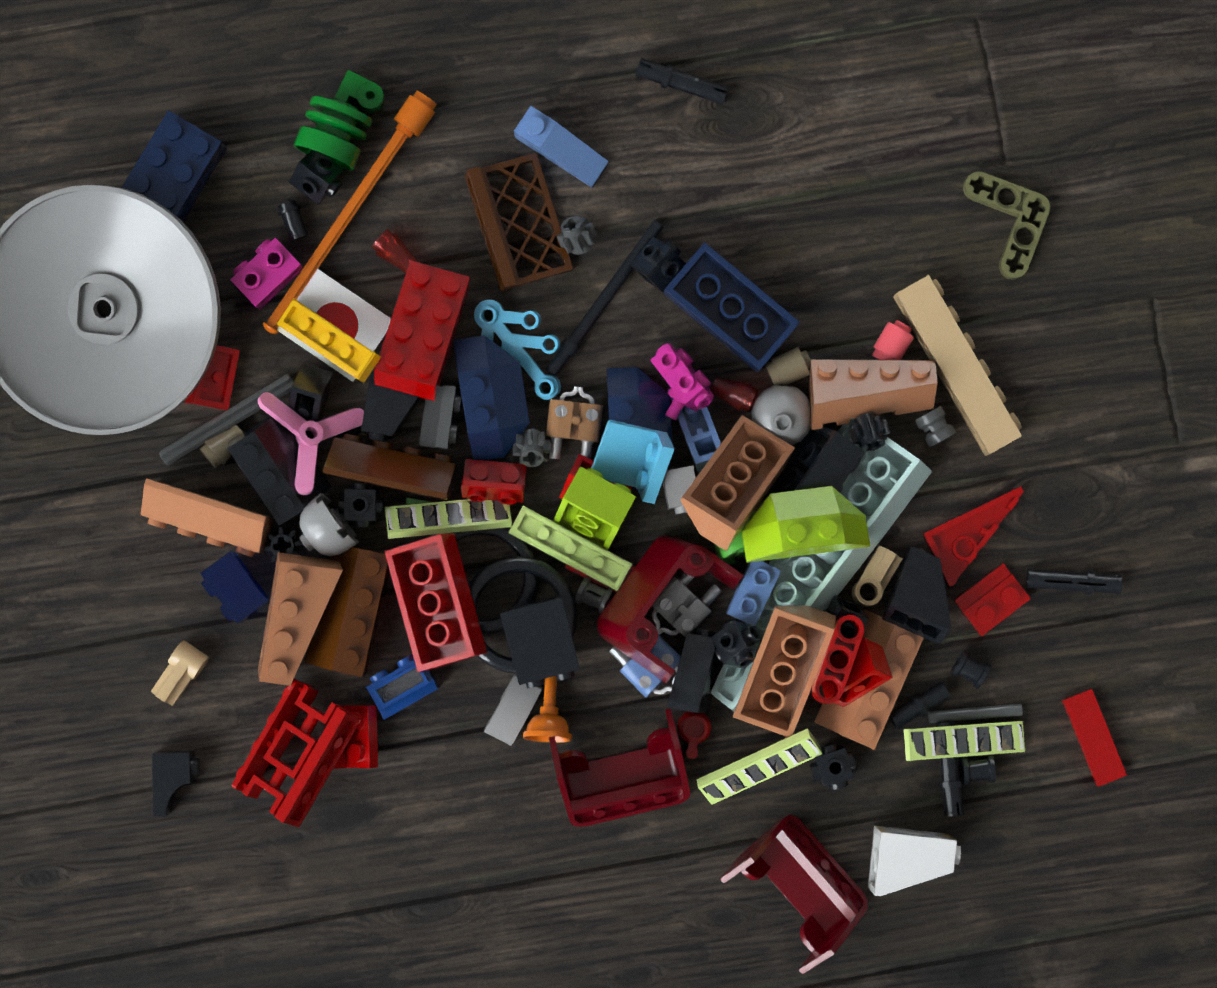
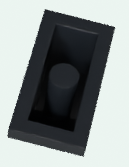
[289,363,333,439]

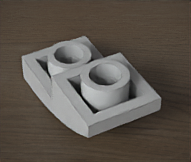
[484,673,542,746]

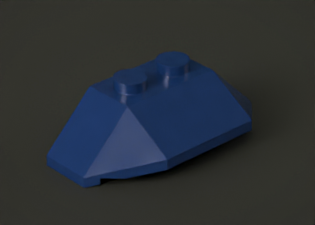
[454,335,530,460]
[606,367,673,490]

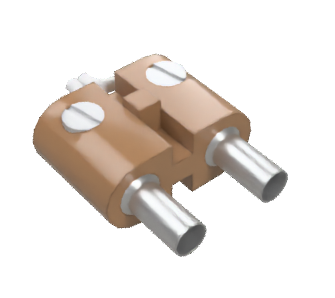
[546,387,603,459]

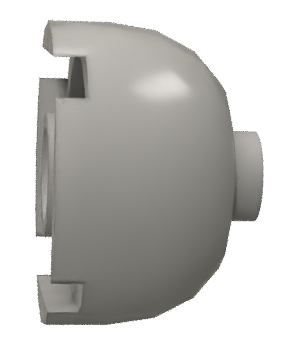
[752,385,811,446]
[299,493,359,556]

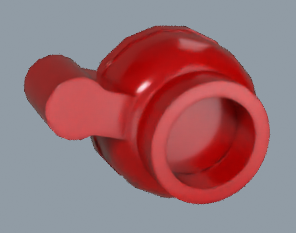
[677,711,712,759]

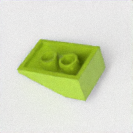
[553,466,636,550]

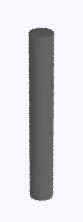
[928,703,1023,723]

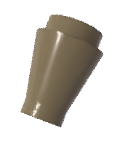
[200,425,243,468]

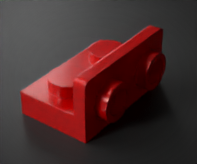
[185,345,240,411]
[461,459,527,505]
[328,705,378,769]

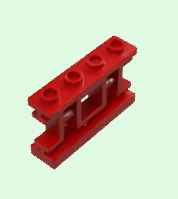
[232,679,362,828]

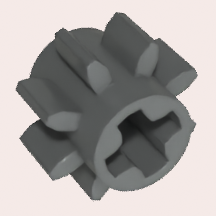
[556,216,597,255]
[513,429,551,467]

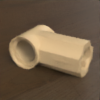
[852,545,902,607]
[151,640,210,706]

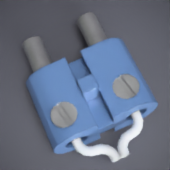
[609,634,681,698]

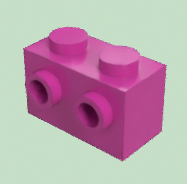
[230,238,304,310]

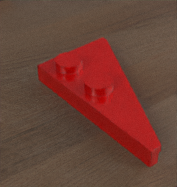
[922,487,1024,587]

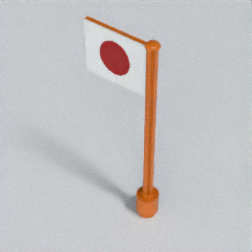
[263,91,437,382]

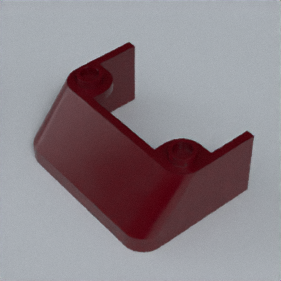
[597,535,744,684]
[549,708,691,827]
[720,815,868,974]

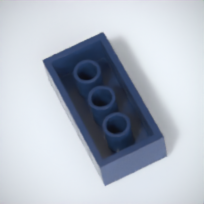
[121,110,227,222]
[664,242,800,373]

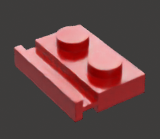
[953,563,1031,636]

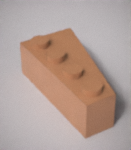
[258,552,343,686]

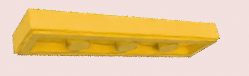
[277,298,381,383]

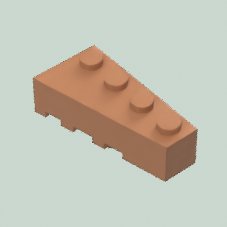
[808,359,938,430]

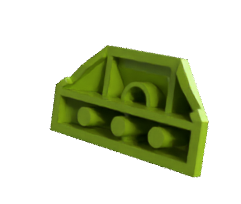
[741,486,871,563]

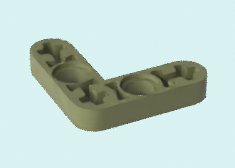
[963,171,1050,280]

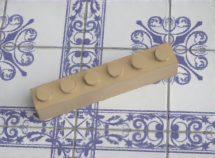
[893,275,1022,456]

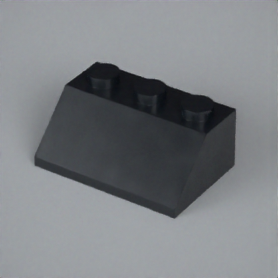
[227,416,331,526]
[763,426,864,501]

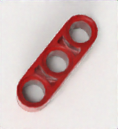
[811,615,864,704]

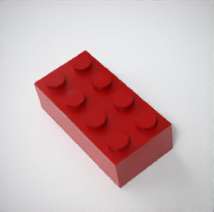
[374,260,470,401]
[384,533,487,672]

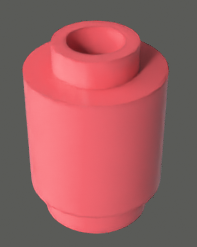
[872,320,915,360]

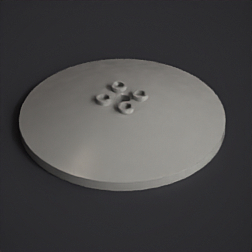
[0,185,221,435]

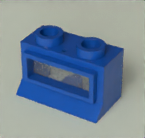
[366,654,440,720]

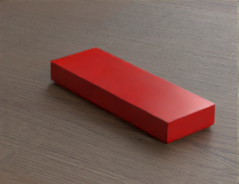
[1062,689,1127,787]

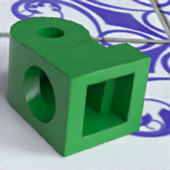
[335,70,385,113]

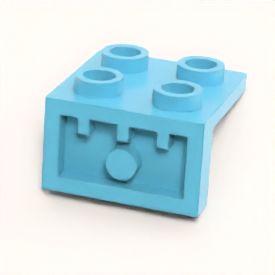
[591,420,674,504]

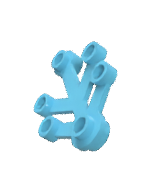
[474,299,561,400]

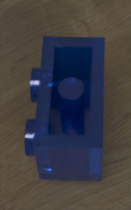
[200,551,270,624]

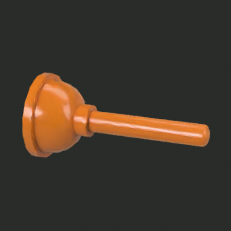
[523,676,573,743]

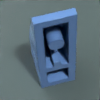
[514,106,609,187]
[667,389,721,475]

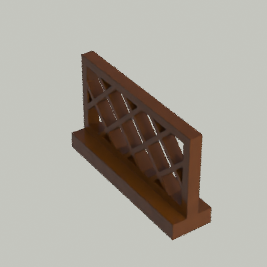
[464,153,573,292]

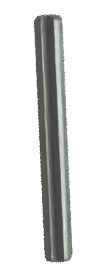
[159,374,294,465]

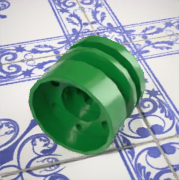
[293,96,373,170]

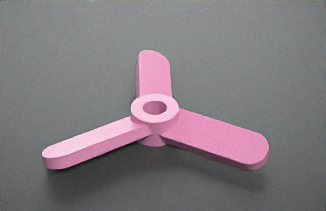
[258,392,364,495]

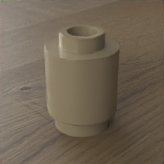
[765,347,811,386]

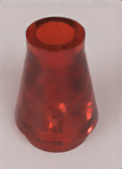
[371,229,417,273]
[711,376,759,412]

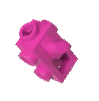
[650,343,714,421]

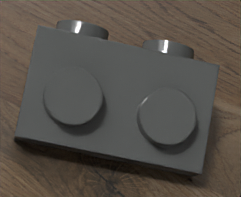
[419,385,462,450]

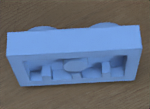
[725,561,780,626]

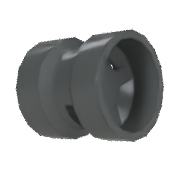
[914,406,957,447]

